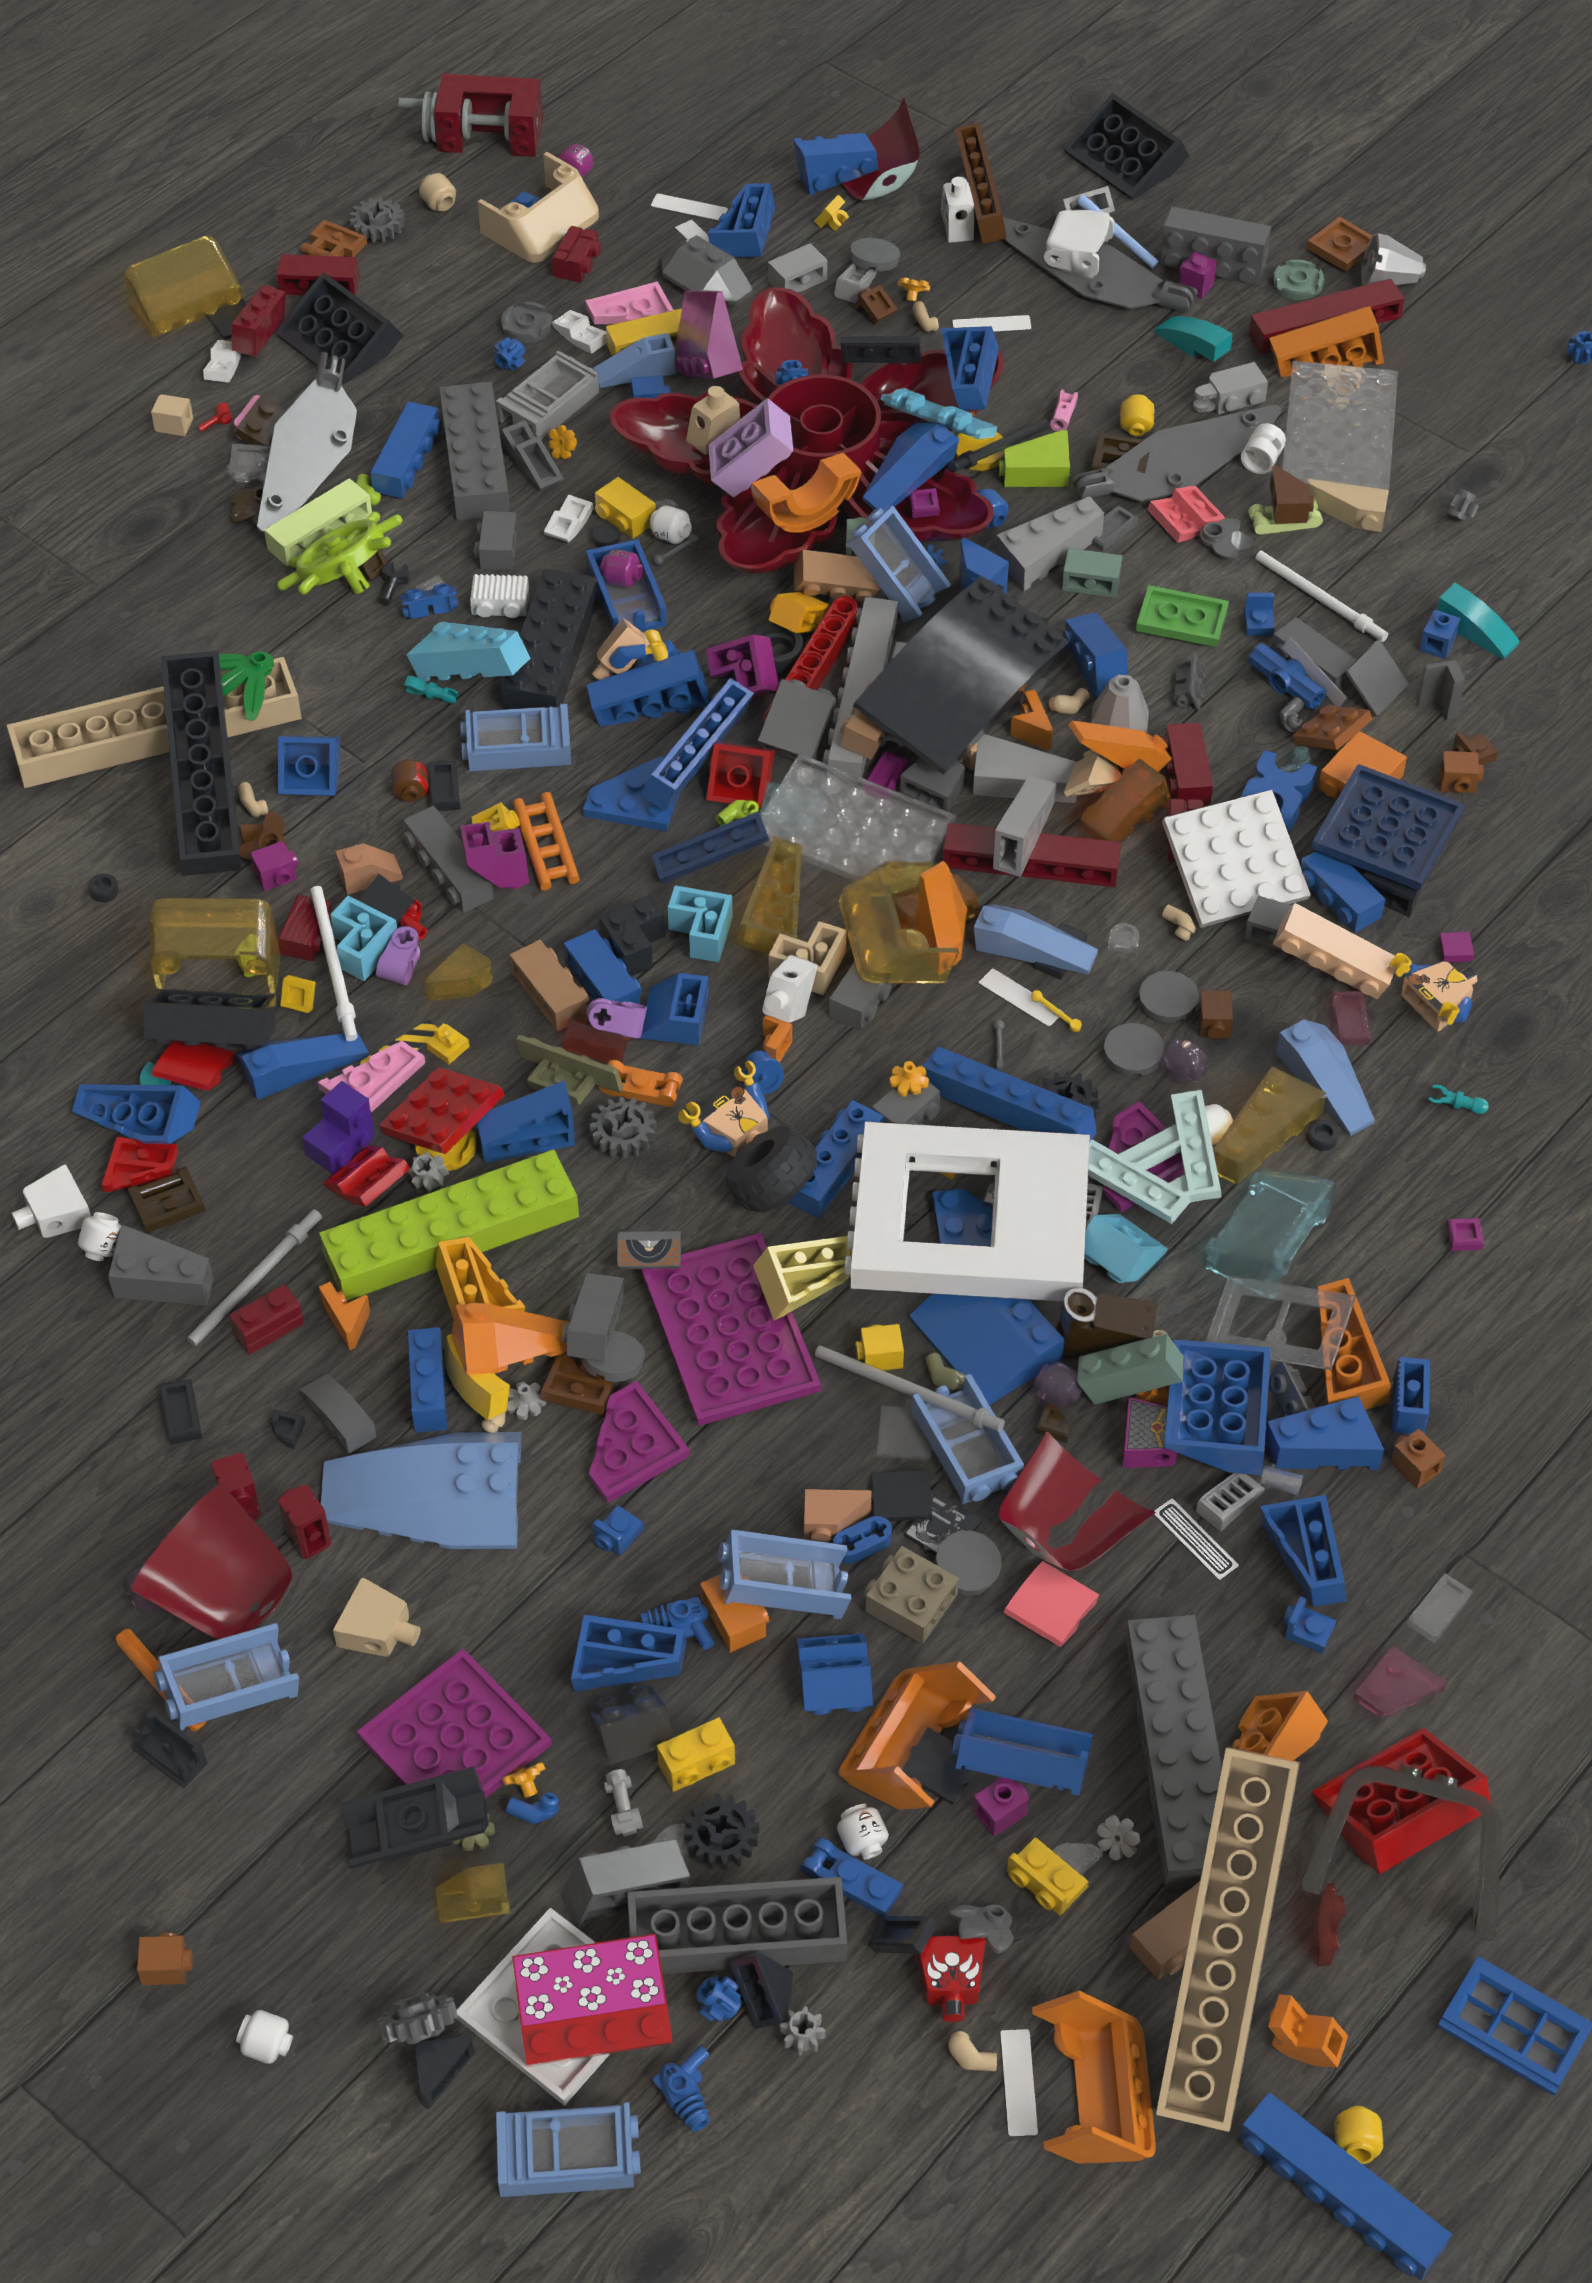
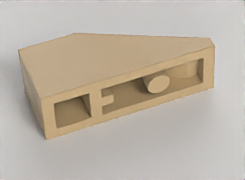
[1307,479,1389,532]
[1064,749,1123,797]

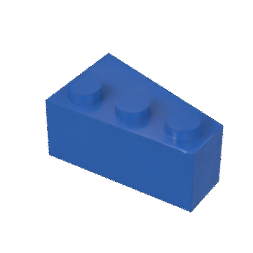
[793,133,879,195]
[941,326,999,410]
[1062,612,1128,701]
[476,1080,575,1163]
[1265,1396,1384,1470]
[1260,1495,1346,1607]
[571,1615,686,1692]

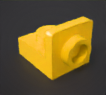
[471,802,520,832]

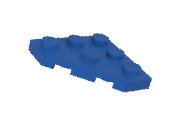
[583,756,679,832]
[932,1189,993,1247]

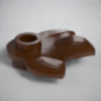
[239,811,287,860]

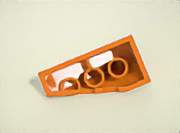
[1068,720,1172,782]
[916,861,967,973]
[452,1303,569,1375]

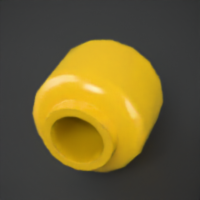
[1120,394,1155,436]
[1334,2106,1383,2164]

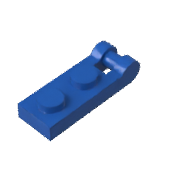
[800,1838,903,1917]

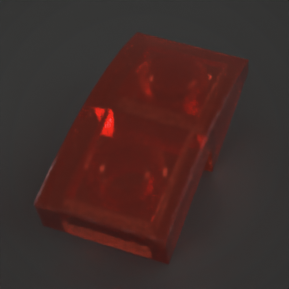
[1314,1883,1345,1967]

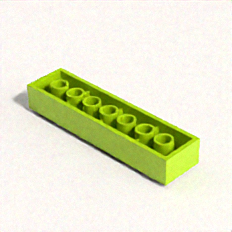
[319,1149,579,1301]

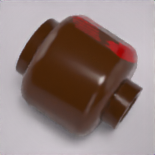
[391,759,429,802]

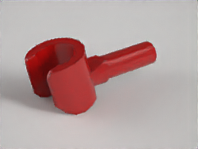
[198,403,232,432]

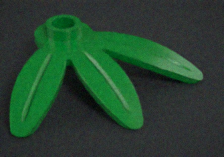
[219,652,274,721]

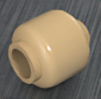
[419,173,456,211]

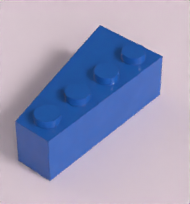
[587,650,712,727]

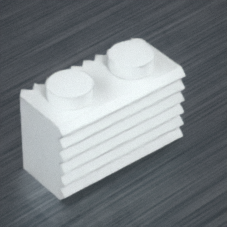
[470,574,529,618]

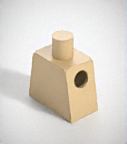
[686,386,740,455]
[333,1578,421,1657]

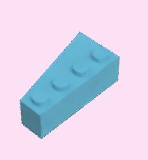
[406,622,530,681]

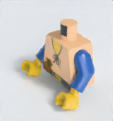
[592,617,668,680]
[1389,953,1477,1032]
[678,1061,770,1157]

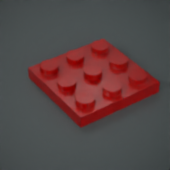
[379,1067,505,1154]

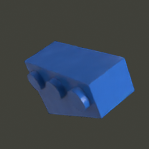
[707,183,775,257]

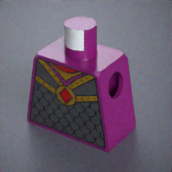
[1122,1398,1177,1468]

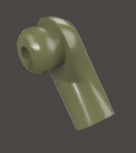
[925,1353,965,1390]

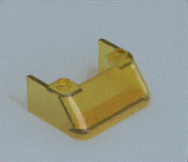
[839,861,959,983]
[150,898,280,993]

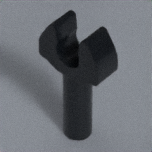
[379,562,410,606]

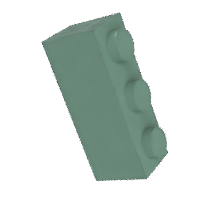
[1077,1334,1184,1404]

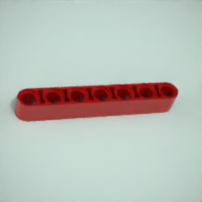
[764,596,857,724]

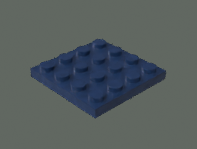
[1311,764,1465,891]

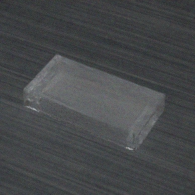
[1407,1573,1473,1643]

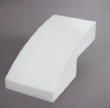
[552,310,607,354]
[203,340,242,382]
[544,495,594,543]

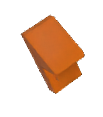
[1011,690,1053,750]
[319,1282,370,1351]

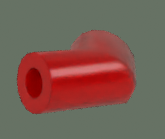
[400,899,428,940]

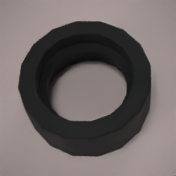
[754,624,803,676]

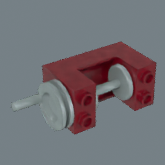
[399,74,543,157]

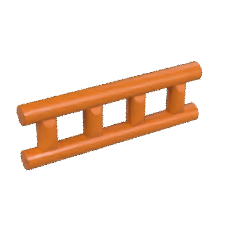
[512,792,580,890]

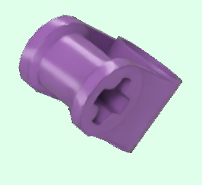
[376,926,420,985]
[587,998,647,1038]

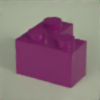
[706,634,779,699]

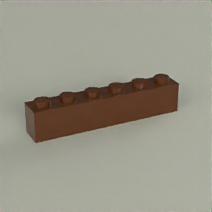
[955,122,1007,244]

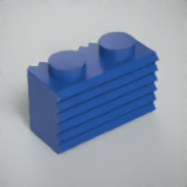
[1392,1357,1430,1434]

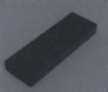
[840,336,922,363]

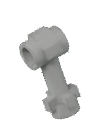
[604,1769,643,1836]

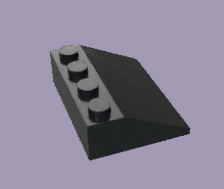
[1063,93,1189,199]
[275,272,404,385]

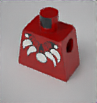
[916,1936,986,2022]

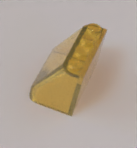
[124,236,245,338]

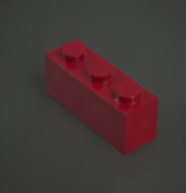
[277,254,360,296]
[232,285,286,357]
[1161,723,1213,806]

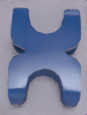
[1241,750,1317,831]

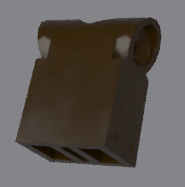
[1055,1288,1158,1358]

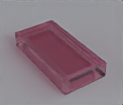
[1332,991,1371,1045]

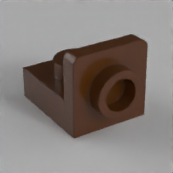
[854,285,898,325]
[1452,732,1498,765]

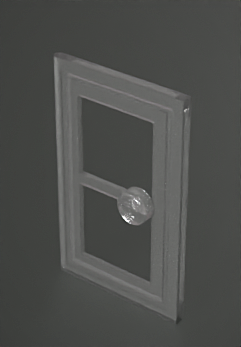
[1205,1275,1355,1370]

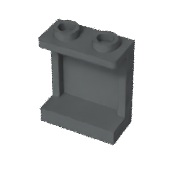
[758,679,837,767]

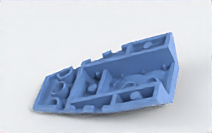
[321,1432,522,1549]

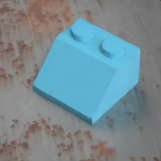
[1084,1214,1168,1283]

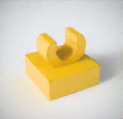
[814,195,849,231]
[280,975,316,1013]
[426,1023,470,1065]

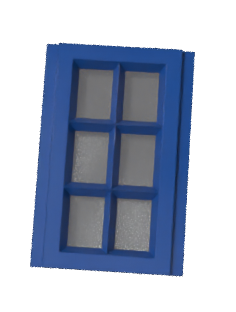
[1437,1956,1592,2096]

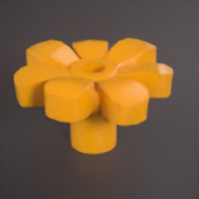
[898,278,930,302]
[548,425,577,459]
[889,1061,929,1097]
[502,1762,545,1798]

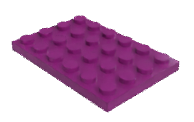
[641,1233,821,1426]

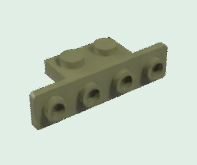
[515,1035,623,1106]

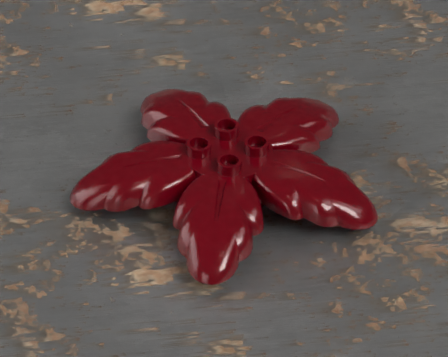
[610,287,1004,574]

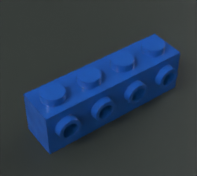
[371,402,442,499]
[787,1100,884,1219]

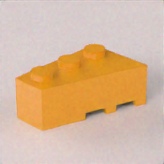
[435,1237,525,1320]

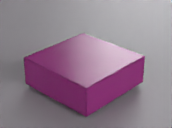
[909,488,940,518]
[1439,932,1474,962]
[1447,1218,1484,1251]

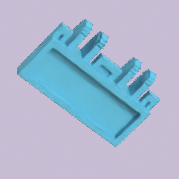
[881,388,998,439]

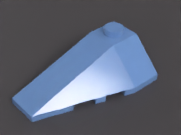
[974,904,1098,975]
[1276,1019,1374,1137]

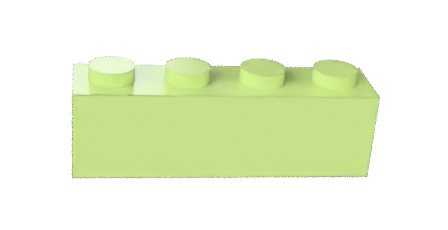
[264,478,372,566]

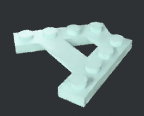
[1088,1090,1221,1224]

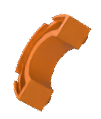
[751,453,861,533]

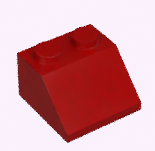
[706,742,775,809]

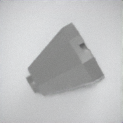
[1361,233,1426,286]
[1091,675,1149,733]

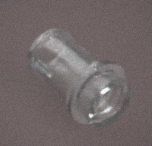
[1259,1464,1303,1496]

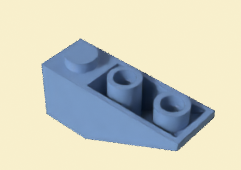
[593,333,675,388]

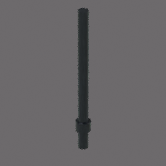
[948,419,1050,472]

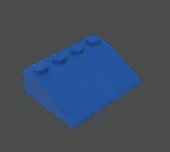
[909,1293,1064,1405]
[1164,1339,1271,1475]

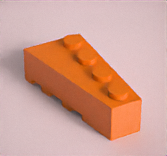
[1269,306,1384,377]
[1318,1278,1391,1410]

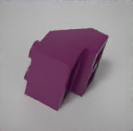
[460,822,529,889]

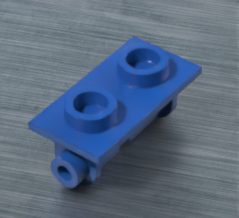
[399,583,458,619]

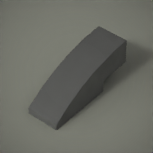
[500,420,564,491]
[299,1374,377,1453]

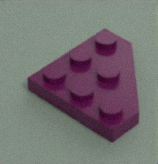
[1102,1101,1185,1213]
[589,1381,690,1504]

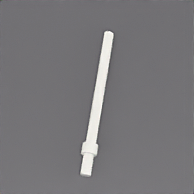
[1255,551,1388,642]
[310,886,357,1041]

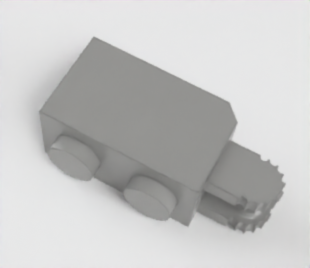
[1193,362,1268,414]

